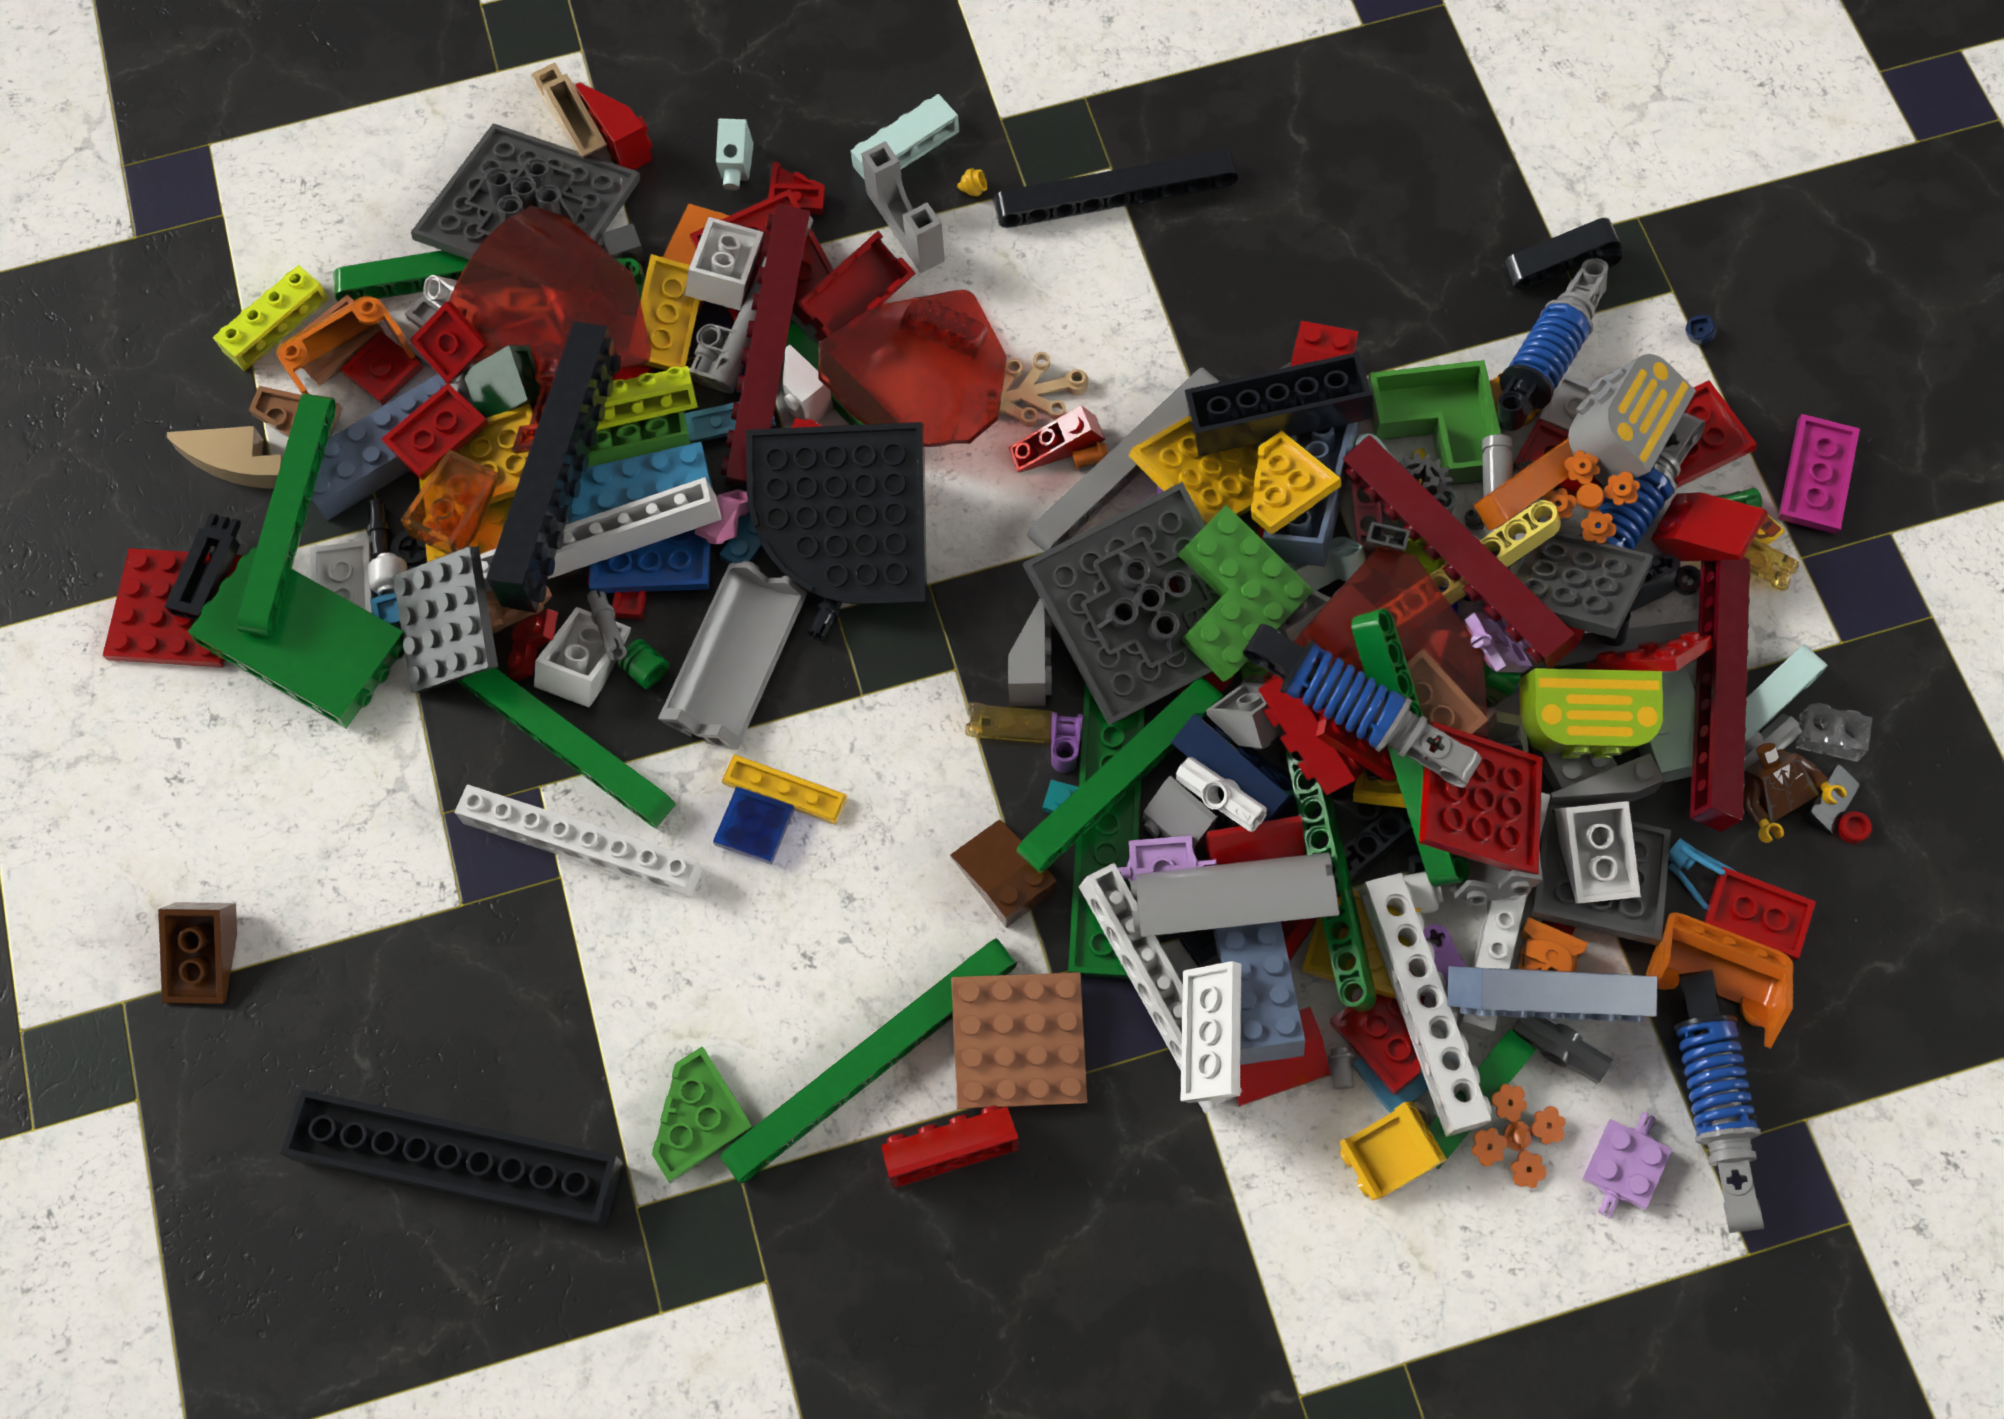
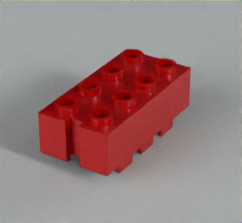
[792,230,916,352]
[1258,674,1366,795]

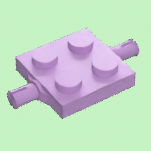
[1465,613,1532,673]
[1117,836,1217,904]
[1582,1112,1673,1218]

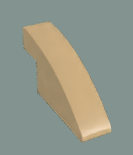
[531,62,607,158]
[167,426,283,489]

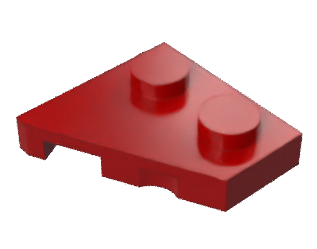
[768,162,826,215]

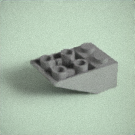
[1008,599,1052,707]

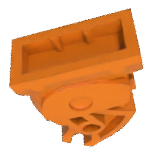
[1517,917,1589,972]

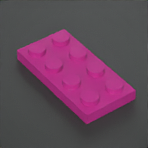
[1778,414,1860,534]

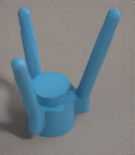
[1668,838,1735,910]

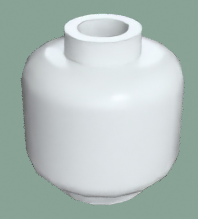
[368,552,408,596]
[1403,872,1444,914]

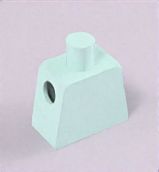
[716,118,753,191]

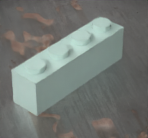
[850,94,959,180]

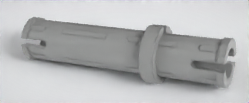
[587,590,627,661]

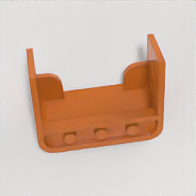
[276,296,415,394]
[1646,912,1793,1048]

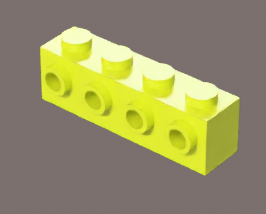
[213,265,329,371]
[597,366,698,430]

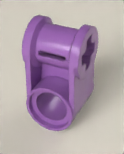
[1051,712,1083,773]
[1423,924,1466,987]

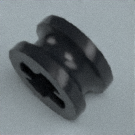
[1675,565,1700,596]

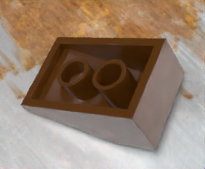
[950,819,1056,928]
[158,902,237,1004]

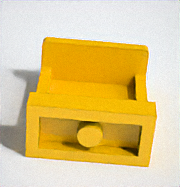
[1339,1101,1447,1201]

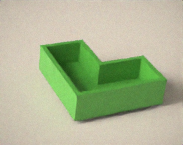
[1368,360,1501,485]
[1177,505,1314,682]

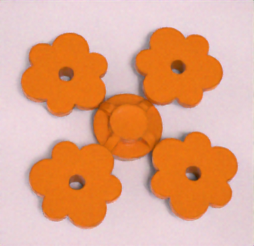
[1543,450,1640,544]
[1472,1084,1566,1188]

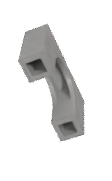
[861,141,945,273]

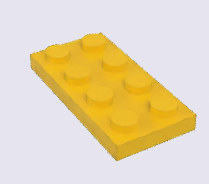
[627,254,700,370]

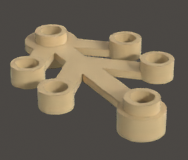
[980,352,1088,427]

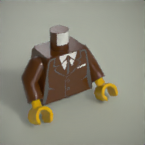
[1743,743,1847,843]

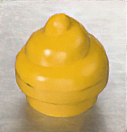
[957,168,987,196]

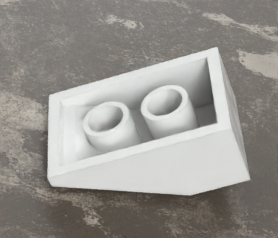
[685,217,763,310]
[534,607,631,707]
[1555,801,1641,904]

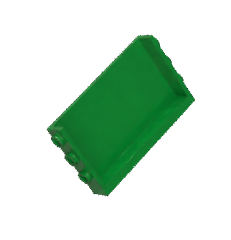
[188,547,405,729]

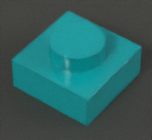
[1042,780,1079,814]

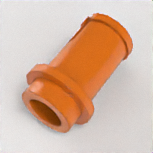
[1071,442,1108,469]

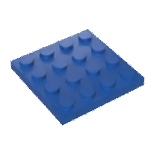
[589,529,711,594]

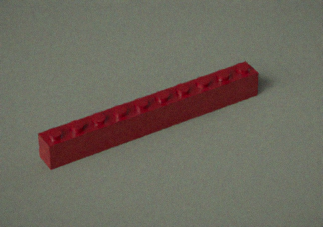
[721,204,810,489]
[1342,435,1579,669]
[1690,557,1751,832]

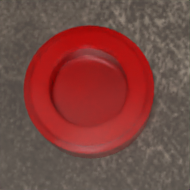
[1837,811,1872,844]

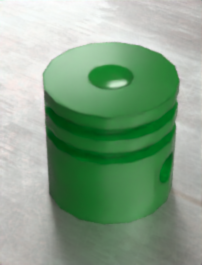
[618,639,669,689]

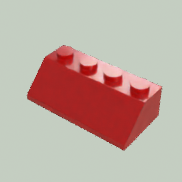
[881,1105,1019,1189]

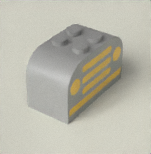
[1568,354,1696,487]

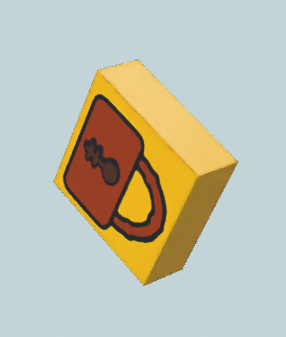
[1752,514,1785,552]

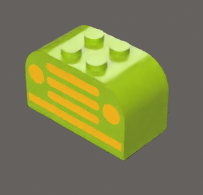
[1519,668,1663,760]

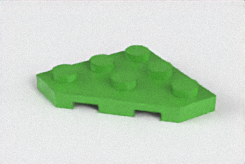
[652,1046,753,1183]

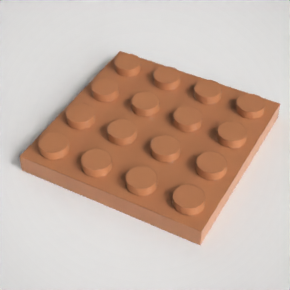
[951,972,1087,1109]

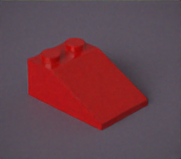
[575,82,653,170]
[1290,321,1358,367]
[1651,492,1768,562]

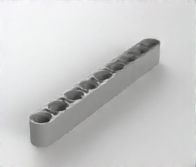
[1027,367,1220,552]

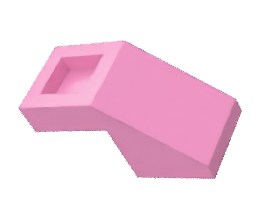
[695,489,749,544]

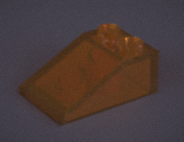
[401,450,500,555]

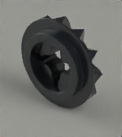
[390,528,427,570]

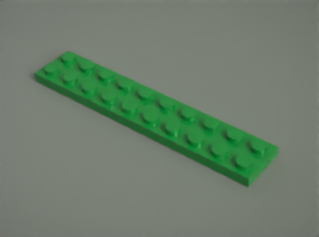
[1068,683,1145,979]

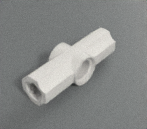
[1176,757,1267,832]

